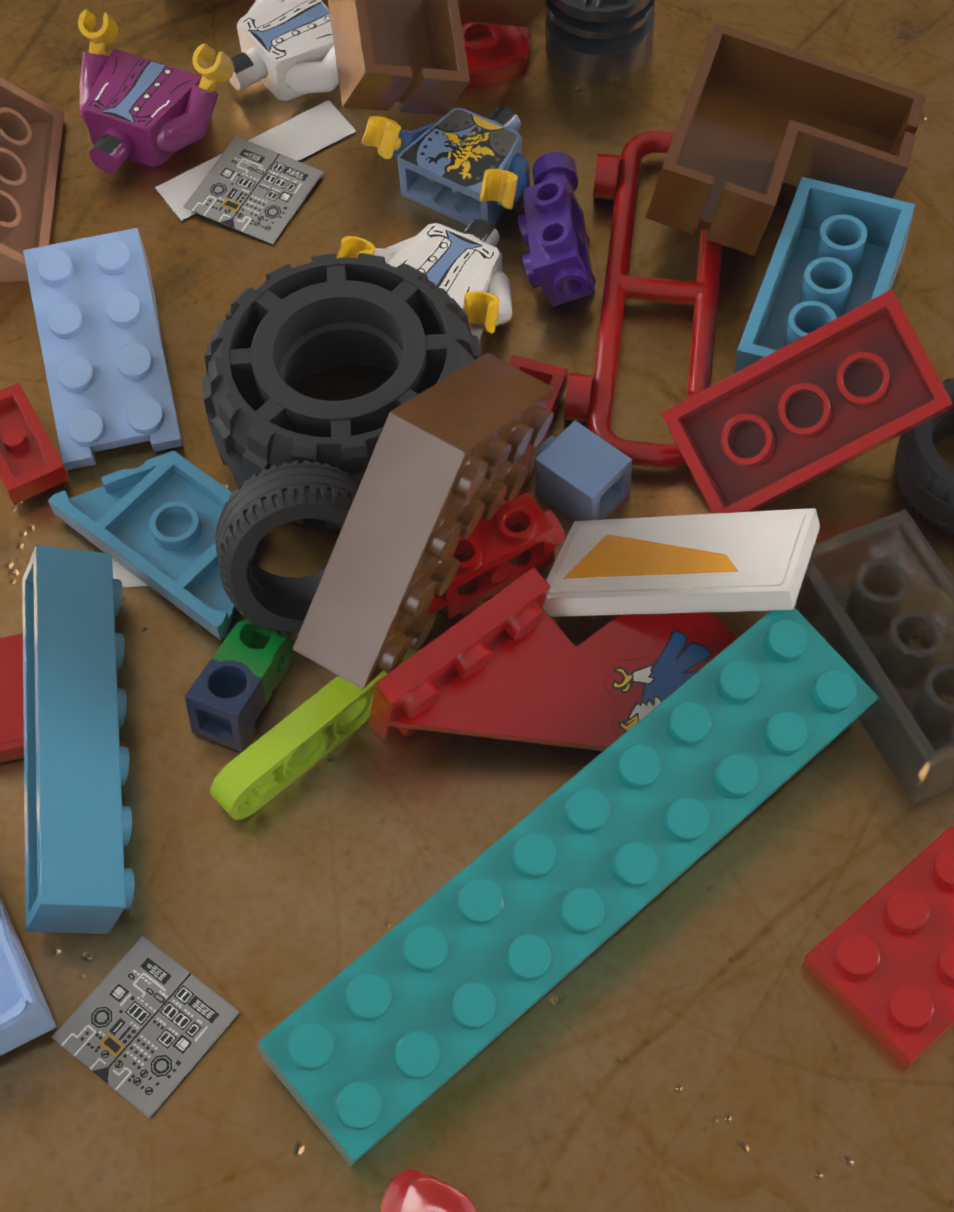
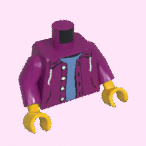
[78,9,234,174]

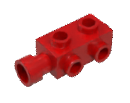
[428,492,565,619]

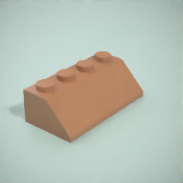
[0,77,64,282]

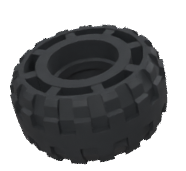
[201,253,481,530]

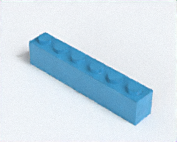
[22,545,135,934]

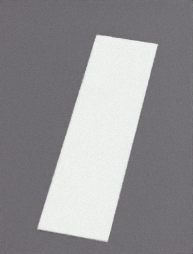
[155,100,356,221]

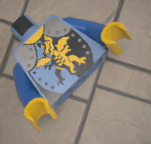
[362,106,530,227]

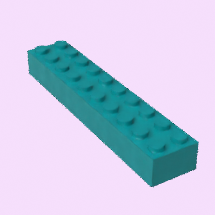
[258,607,879,1167]

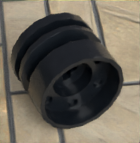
[545,0,655,82]

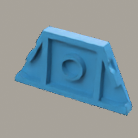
[48,450,259,640]

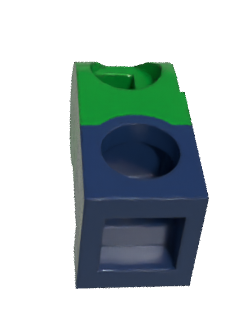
[185,620,294,753]

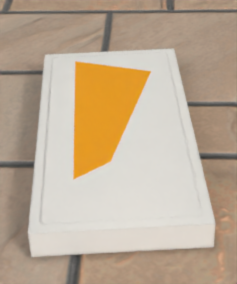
[543,508,820,617]

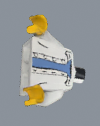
[229,0,339,101]
[337,219,513,340]

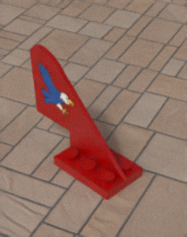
[369,567,738,751]

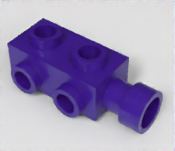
[518,152,596,307]

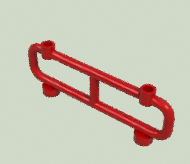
[564,131,723,468]

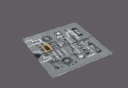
[183,136,324,244]
[52,936,240,1119]

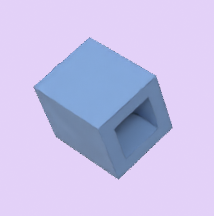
[534,421,632,521]

